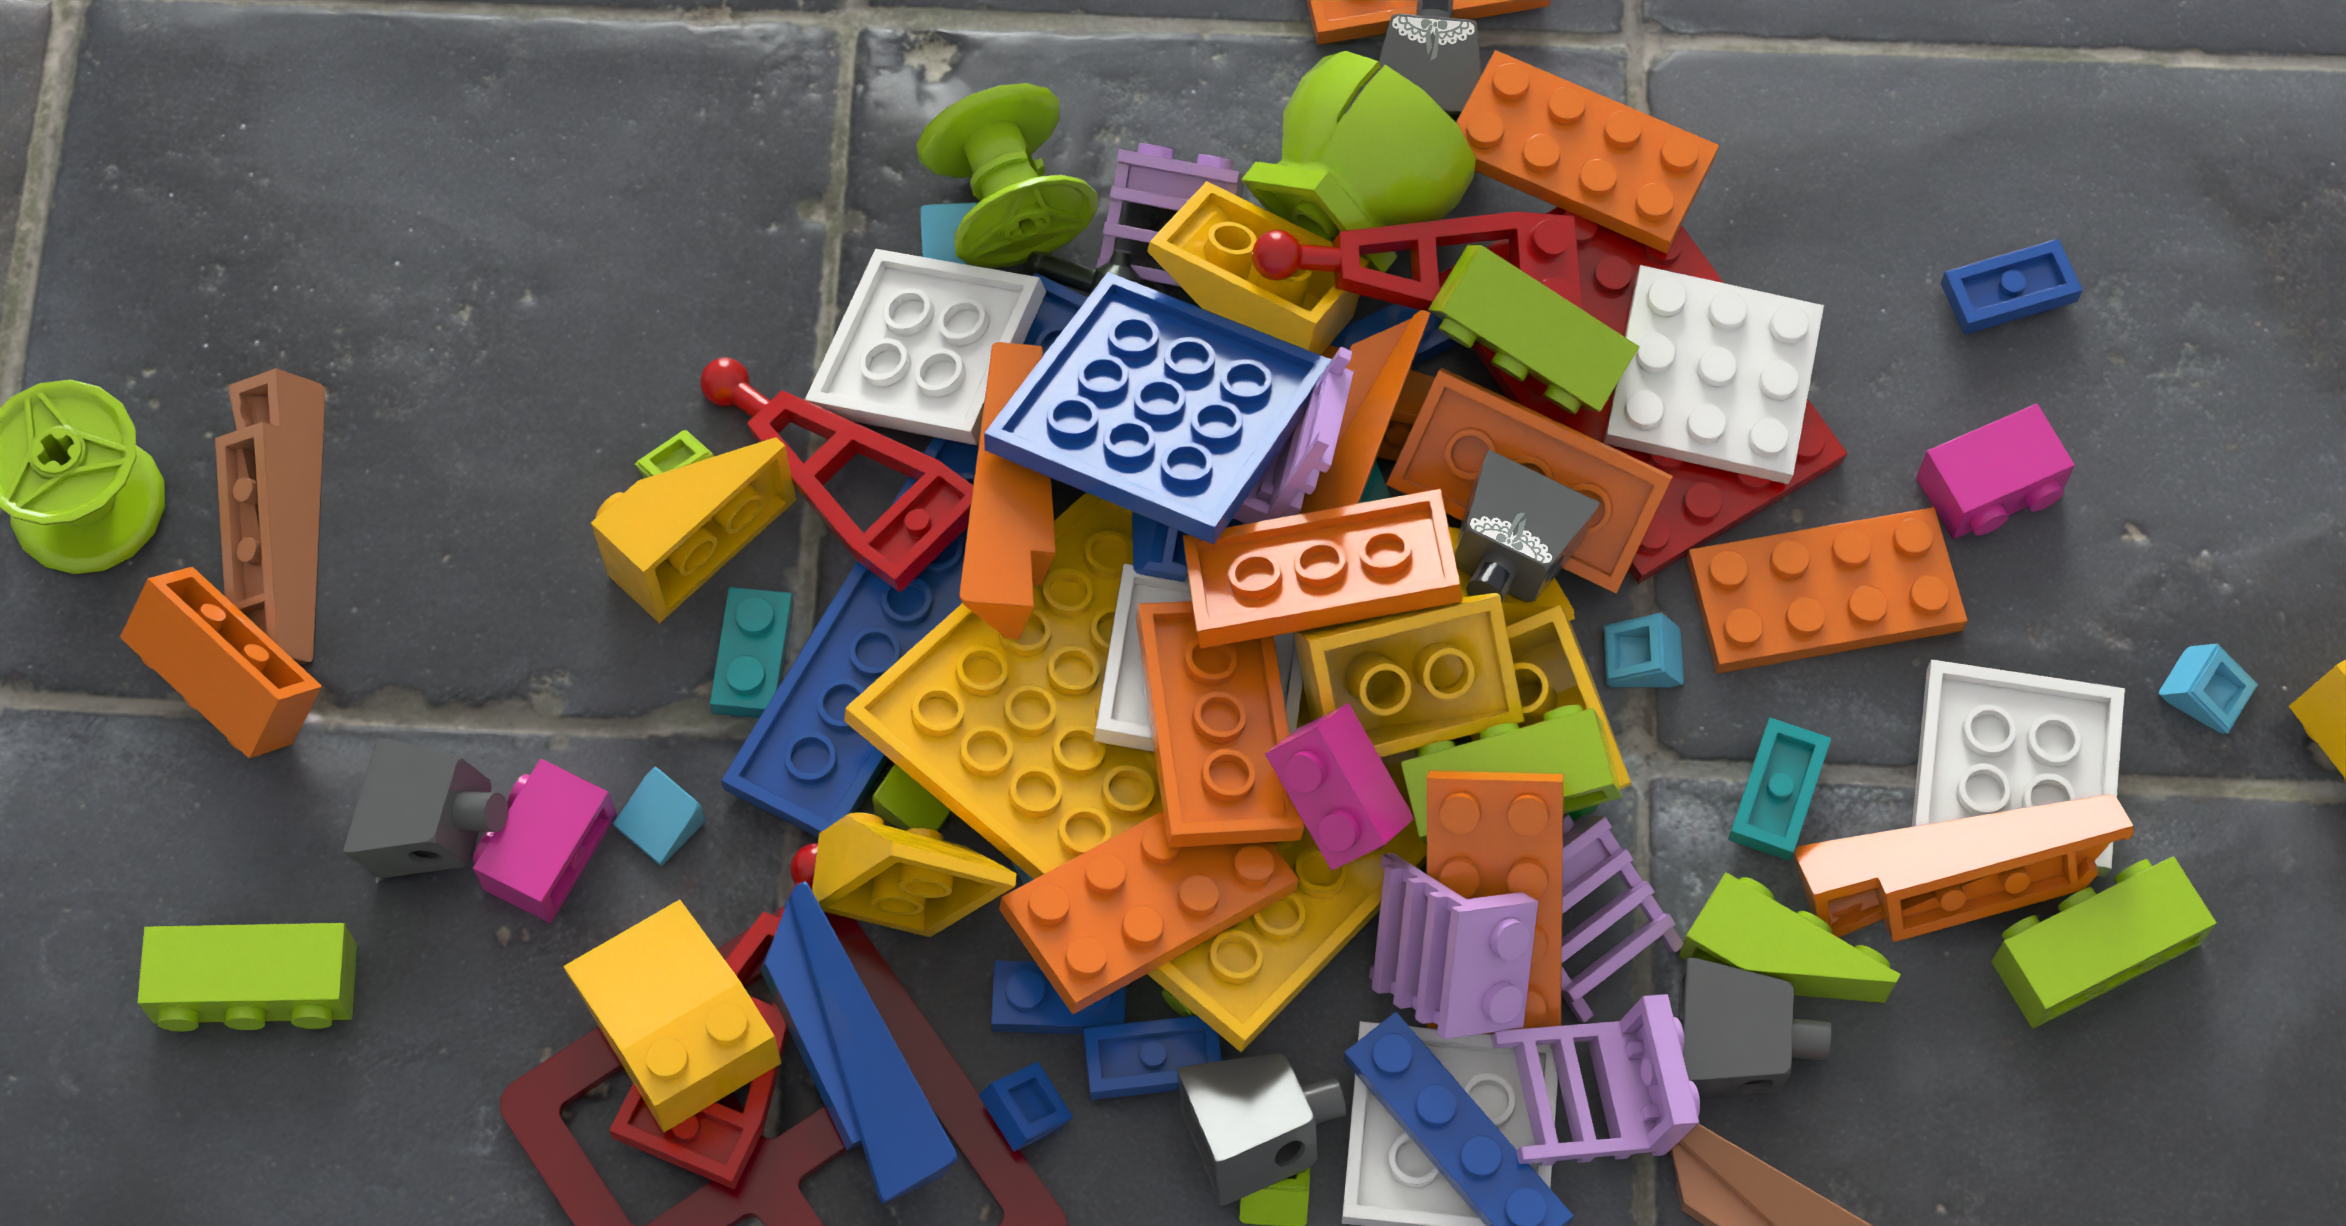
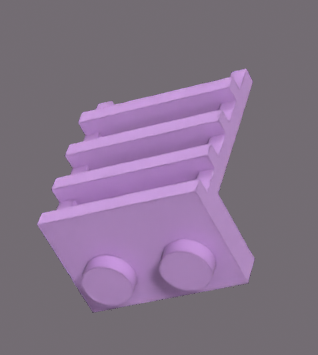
[1096,143,1245,287]
[1233,347,1354,524]
[1562,813,1683,1023]
[1369,853,1538,1039]
[1491,994,1700,1167]

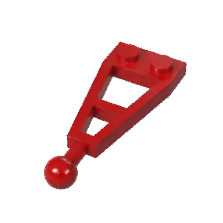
[1252,211,1582,314]
[700,357,973,593]
[609,843,818,1189]

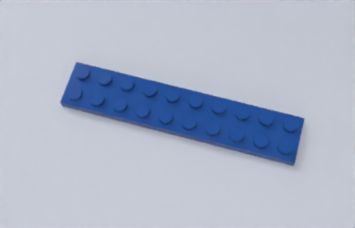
[721,273,1088,838]

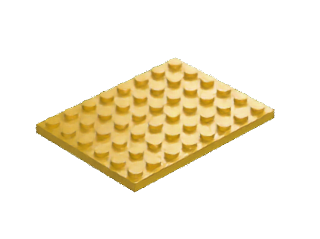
[844,492,1427,1052]

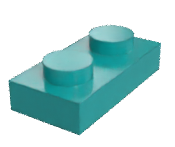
[710,587,794,718]
[1728,717,1831,861]

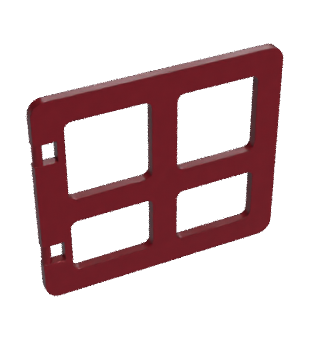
[500,906,1068,1226]

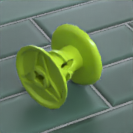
[916,83,1098,269]
[0,379,165,574]

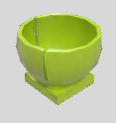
[1241,51,1476,273]

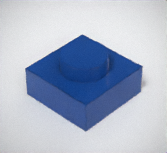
[978,1061,1074,1152]

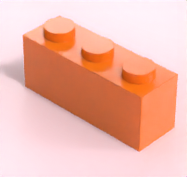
[120,567,322,759]

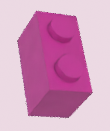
[1916,403,2075,540]
[1265,703,1415,871]
[473,758,617,924]

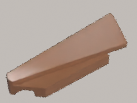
[215,368,325,664]
[1670,1123,1872,1226]

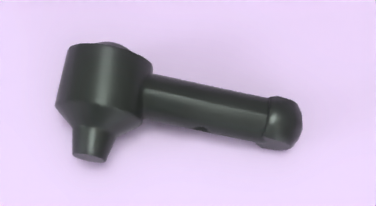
[1025,249,1140,294]

